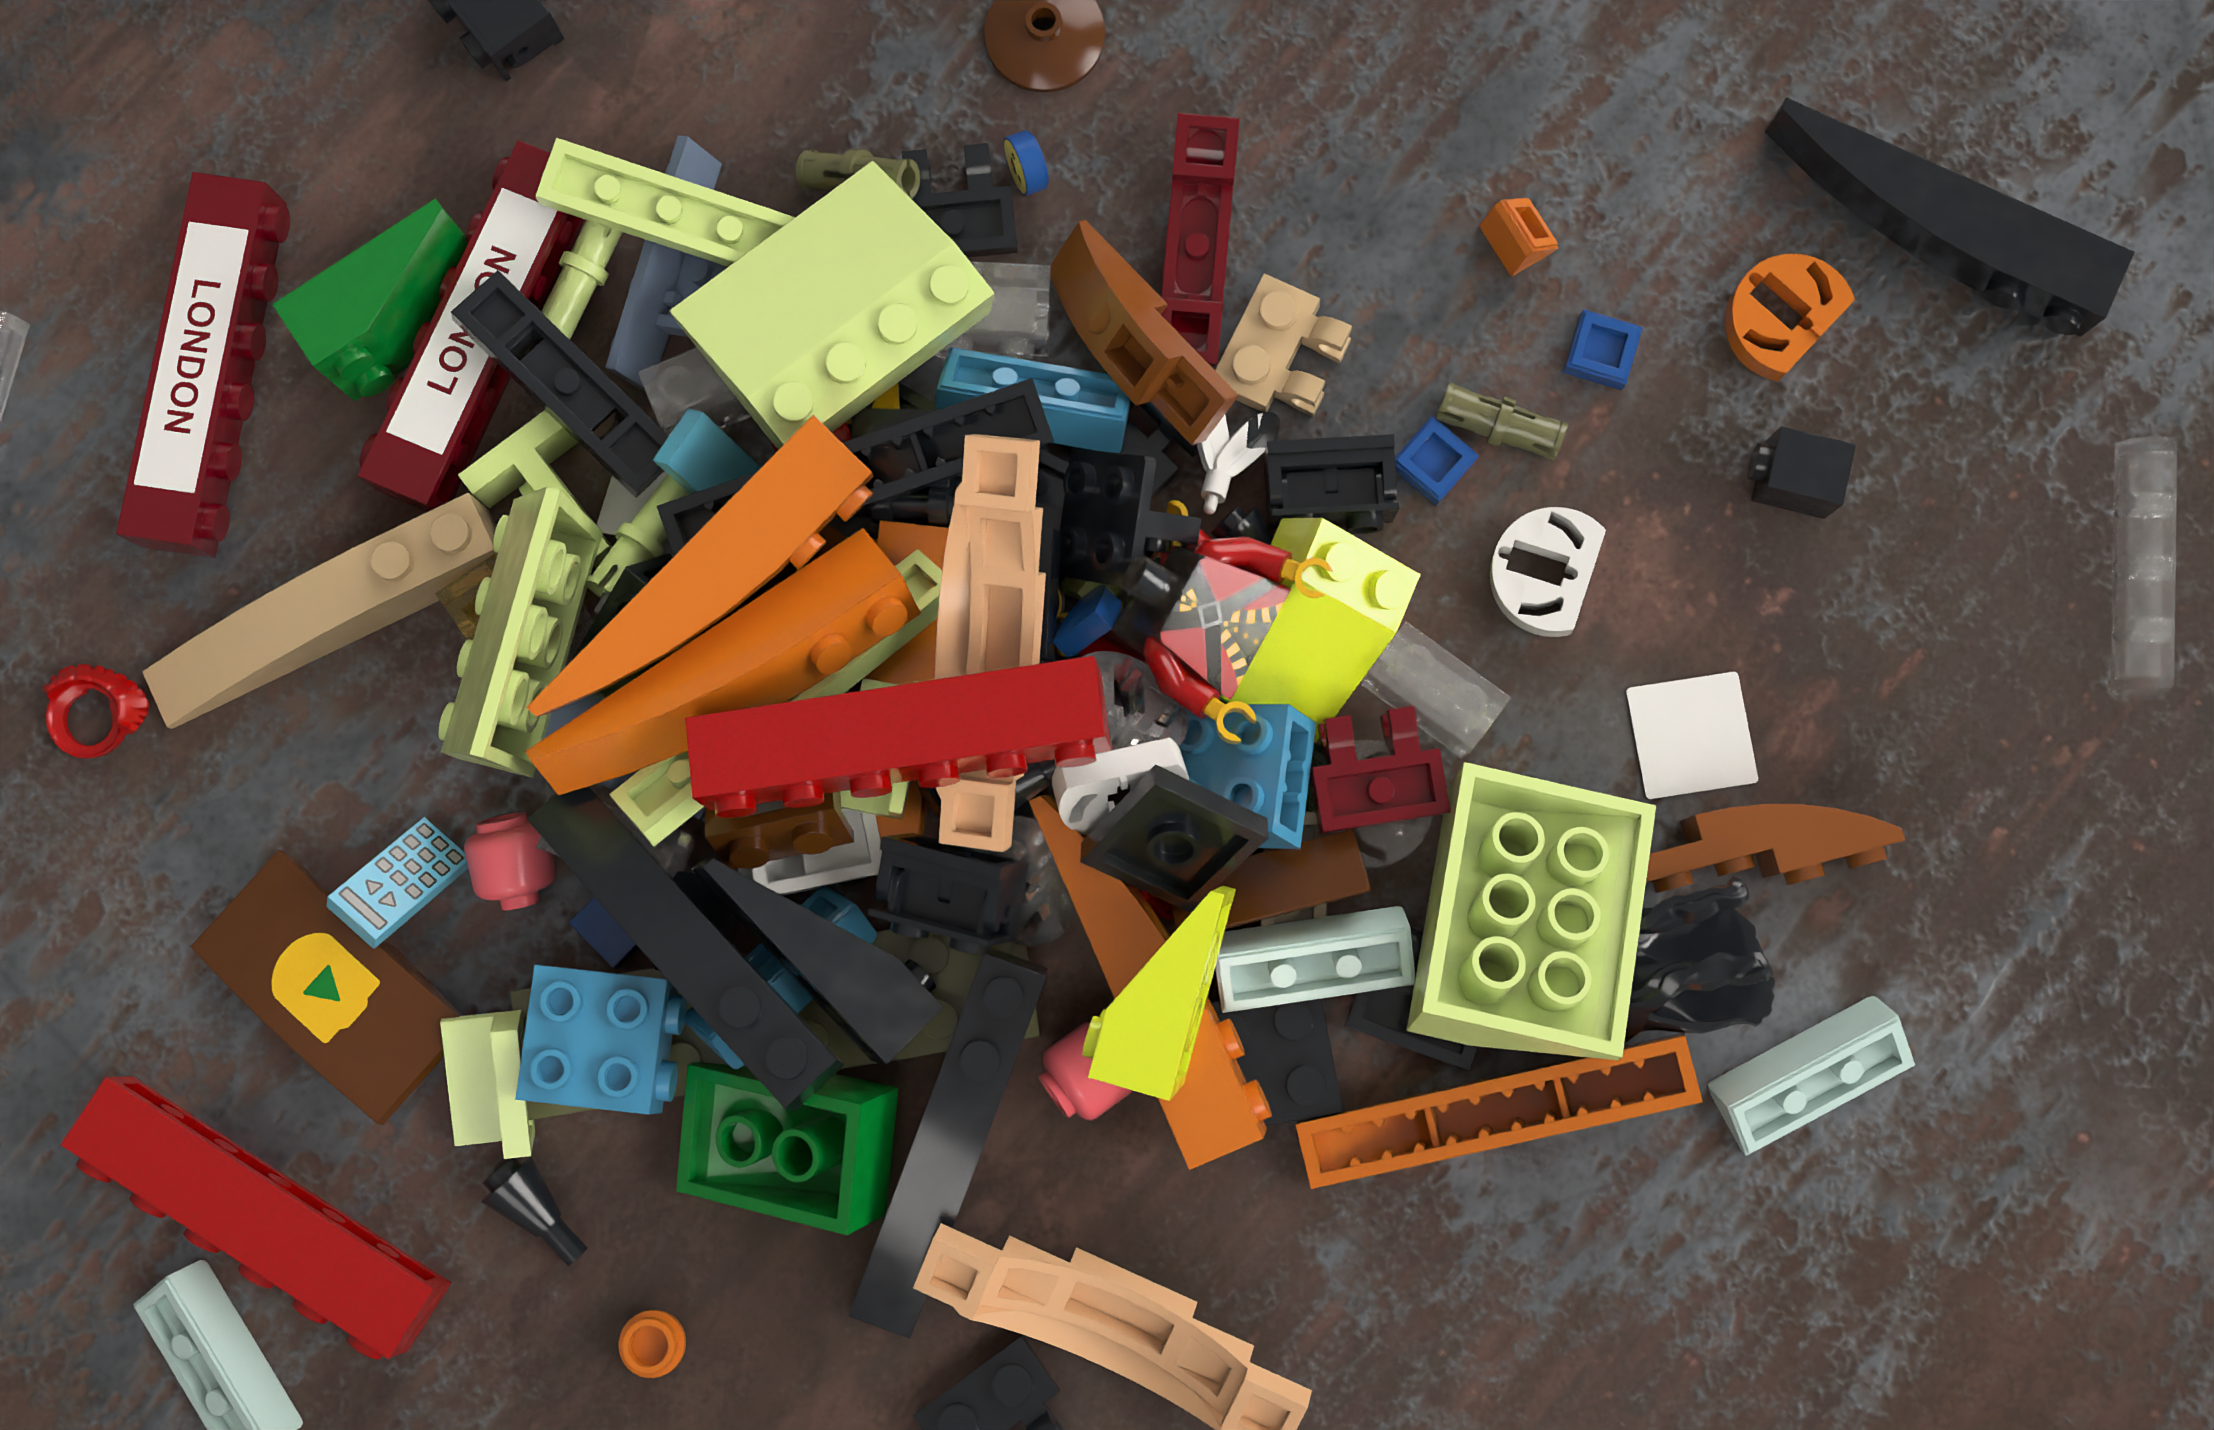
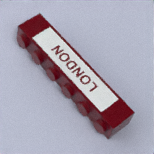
[357,140,585,512]
[116,172,290,558]

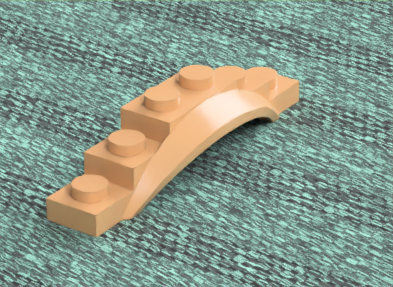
[935,434,1046,852]
[913,1223,1312,1430]

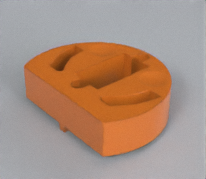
[1725,254,1855,382]

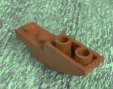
[1049,220,1239,445]
[1646,804,1905,893]

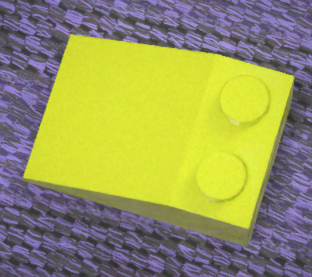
[1211,518,1421,746]
[1082,886,1236,1101]

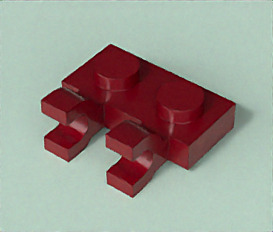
[1310,706,1451,834]

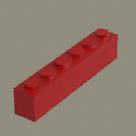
[685,656,1112,818]
[60,1076,452,1360]

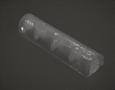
[2110,437,2177,699]

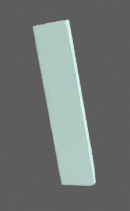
[1215,906,1415,1013]
[1708,996,1915,1156]
[133,1260,303,1430]

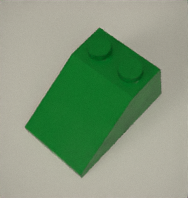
[272,198,467,401]
[676,1062,898,1235]

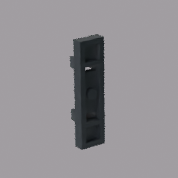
[451,270,669,498]

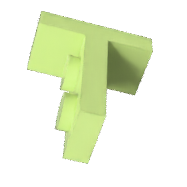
[458,410,613,569]

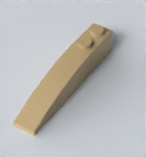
[142,493,498,729]

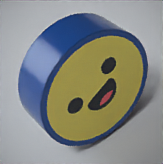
[1003,130,1049,197]

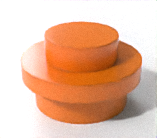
[619,1310,686,1378]

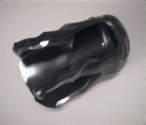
[1624,876,1775,1044]

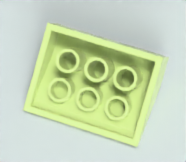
[669,161,995,450]
[438,486,603,778]
[1407,762,1656,1060]

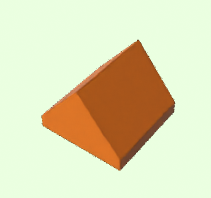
[1479,198,1559,277]

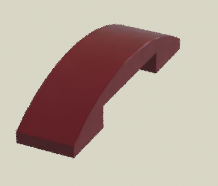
[1161,113,1240,367]

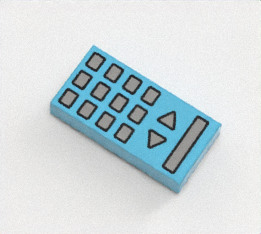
[326,817,468,949]

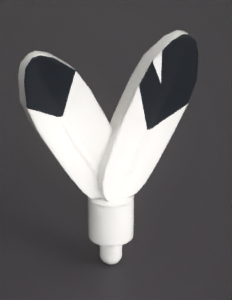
[1197,412,1280,515]

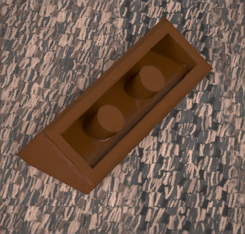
[1170,829,1371,930]

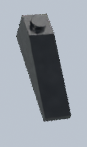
[692,858,944,1064]

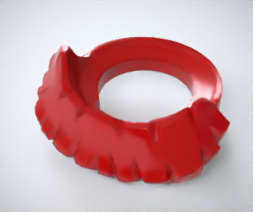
[42,664,149,759]

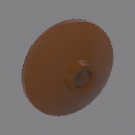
[984,0,1105,92]

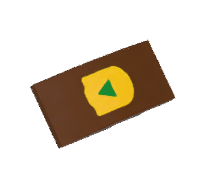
[190,850,462,1125]

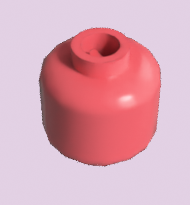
[464,812,556,910]
[1038,1022,1133,1121]

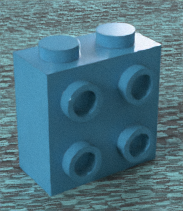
[1163,704,1316,849]
[515,965,687,1115]

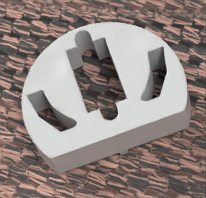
[1490,507,1606,637]
[1052,738,1189,836]

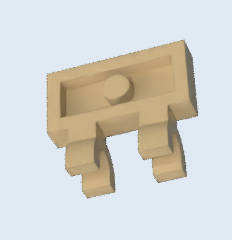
[1215,274,1352,417]

